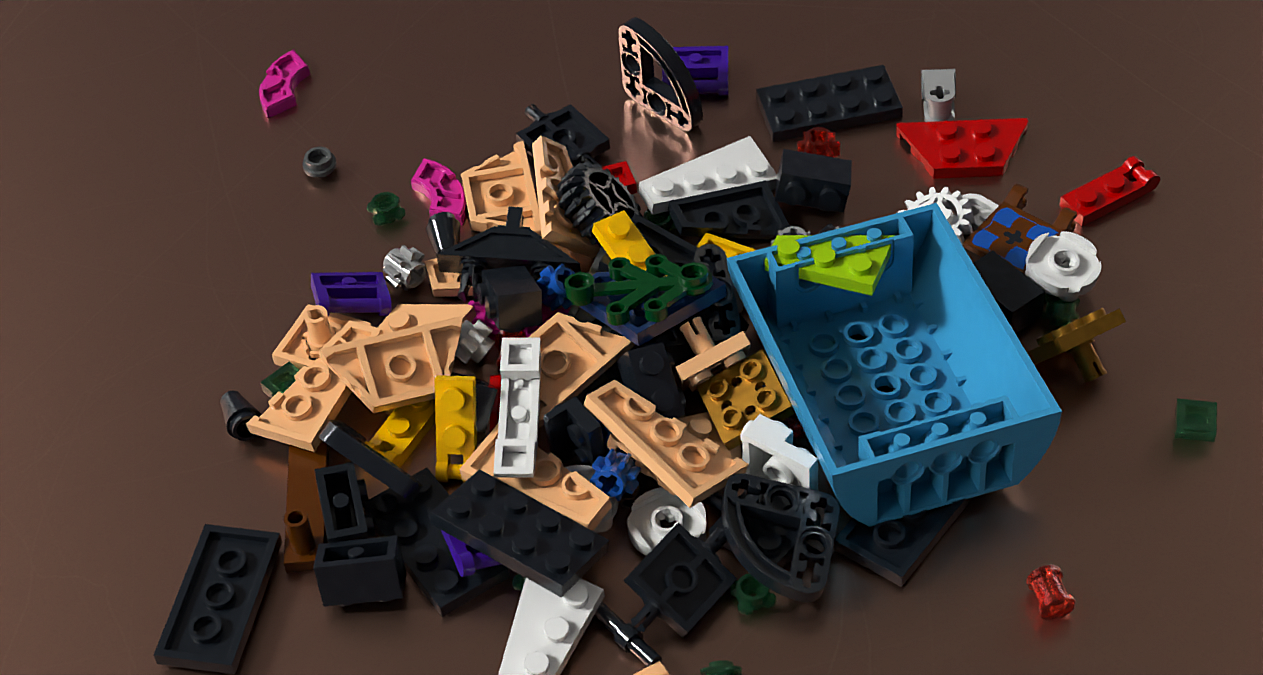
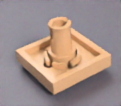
[272,304,372,371]
[674,316,751,393]

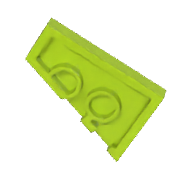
[765,235,895,296]

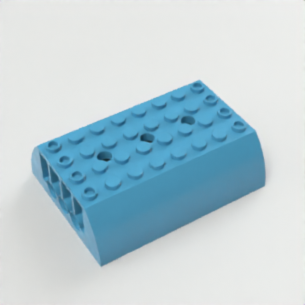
[726,203,1062,527]

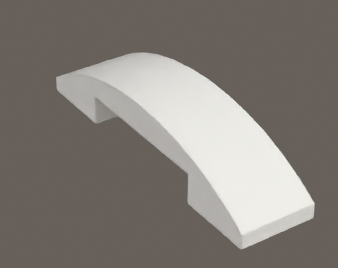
[493,338,541,478]

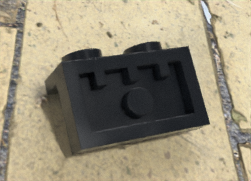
[543,397,606,467]

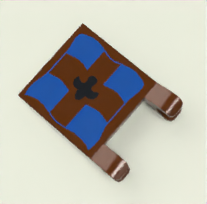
[963,184,1077,275]

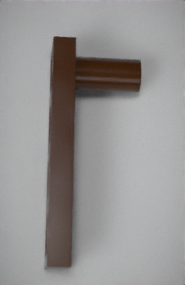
[283,441,330,573]

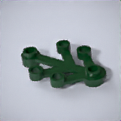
[564,254,713,326]

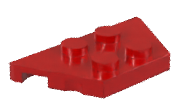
[896,118,1028,179]

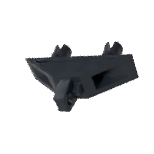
[436,207,581,307]

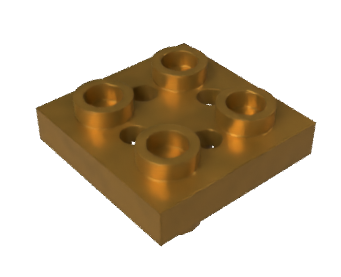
[1027,308,1126,383]
[696,349,795,451]

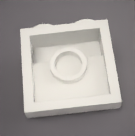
[740,414,818,491]

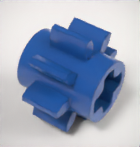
[536,264,575,311]
[590,449,641,501]

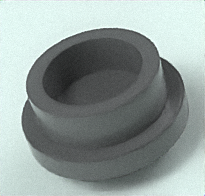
[302,147,337,178]

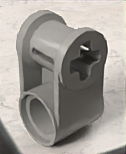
[921,69,956,122]

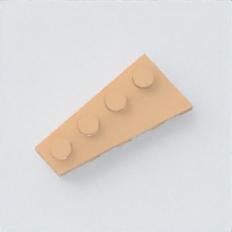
[583,380,749,508]

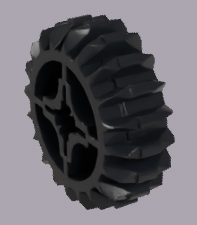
[556,161,643,248]

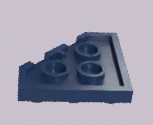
[579,272,727,346]

